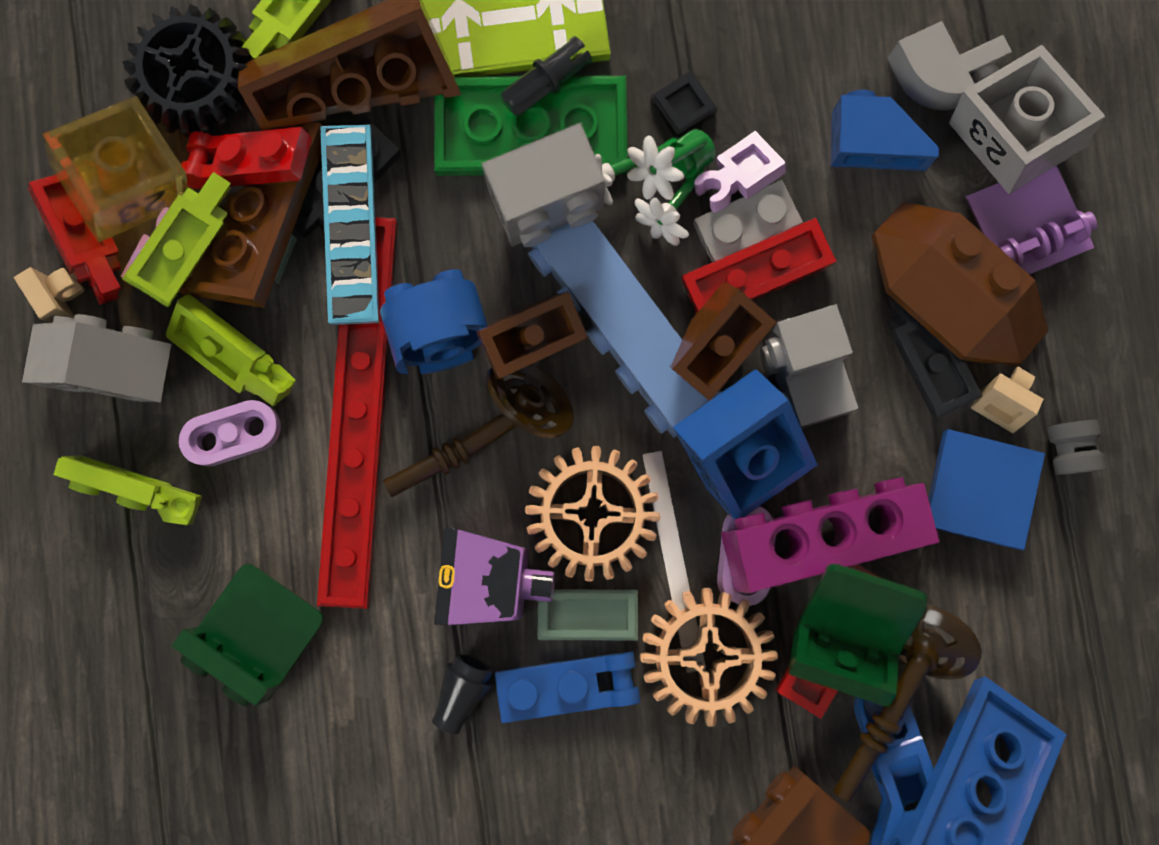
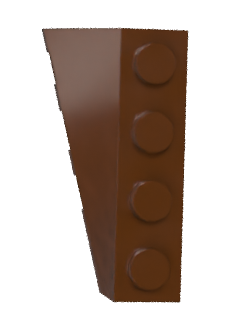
[238,0,461,131]

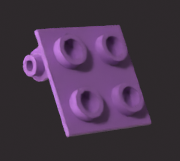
[965,166,1098,275]

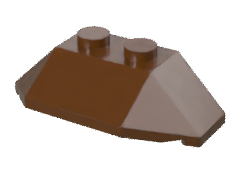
[871,202,1048,367]

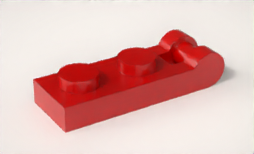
[177,127,312,189]

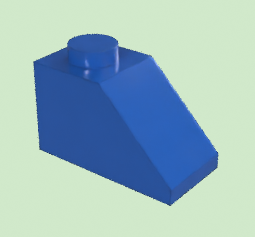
[831,90,939,171]

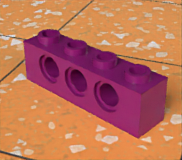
[720,477,939,593]

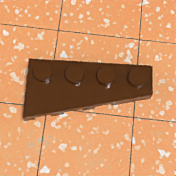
[179,122,322,308]

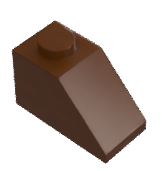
[670,282,777,401]
[476,291,588,379]

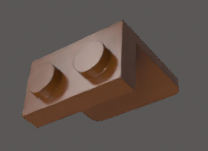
[729,765,870,845]

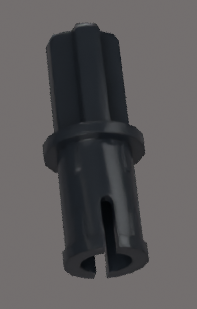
[501,36,592,116]

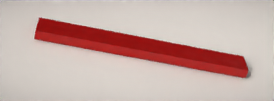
[317,217,398,609]

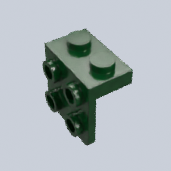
[171,564,324,707]
[789,564,927,708]

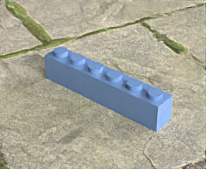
[528,221,722,438]

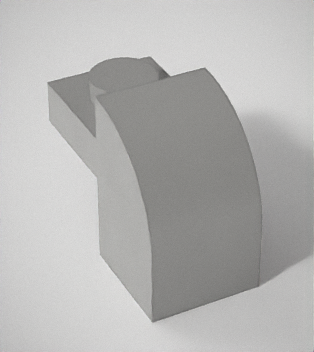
[887,21,1012,110]

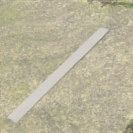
[643,451,706,673]

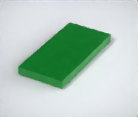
[435,76,627,176]

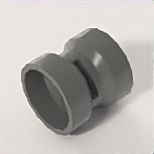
[1048,420,1107,476]

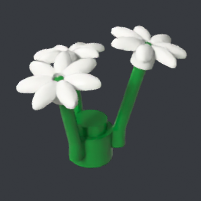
[594,129,716,246]

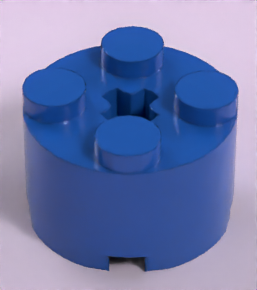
[380,269,488,374]

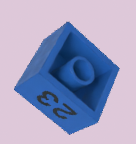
[673,369,817,520]

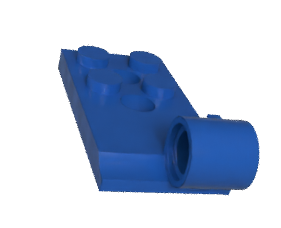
[883,676,1067,845]

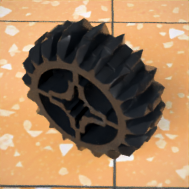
[122,3,252,137]

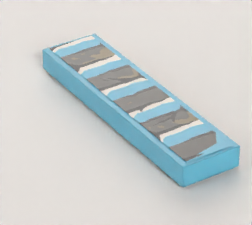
[320,125,380,325]

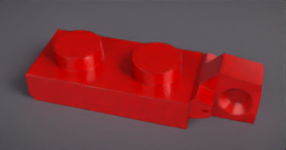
[28,169,121,305]

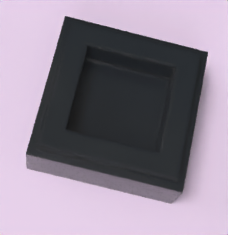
[651,71,718,139]

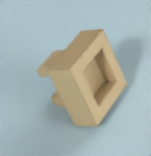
[14,267,85,323]
[971,367,1044,433]

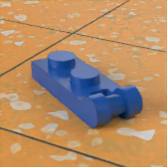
[495,652,641,723]

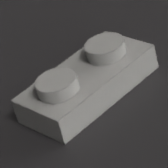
[693,180,803,263]

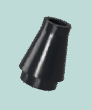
[432,654,493,734]

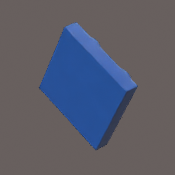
[928,429,1045,550]

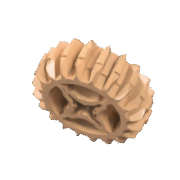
[525,446,660,581]
[640,588,778,727]

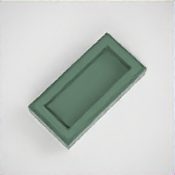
[538,589,638,641]

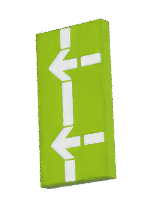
[422,0,611,77]

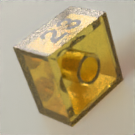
[42,96,187,243]

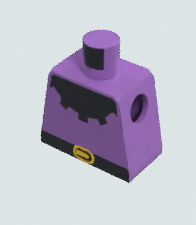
[434,527,555,625]

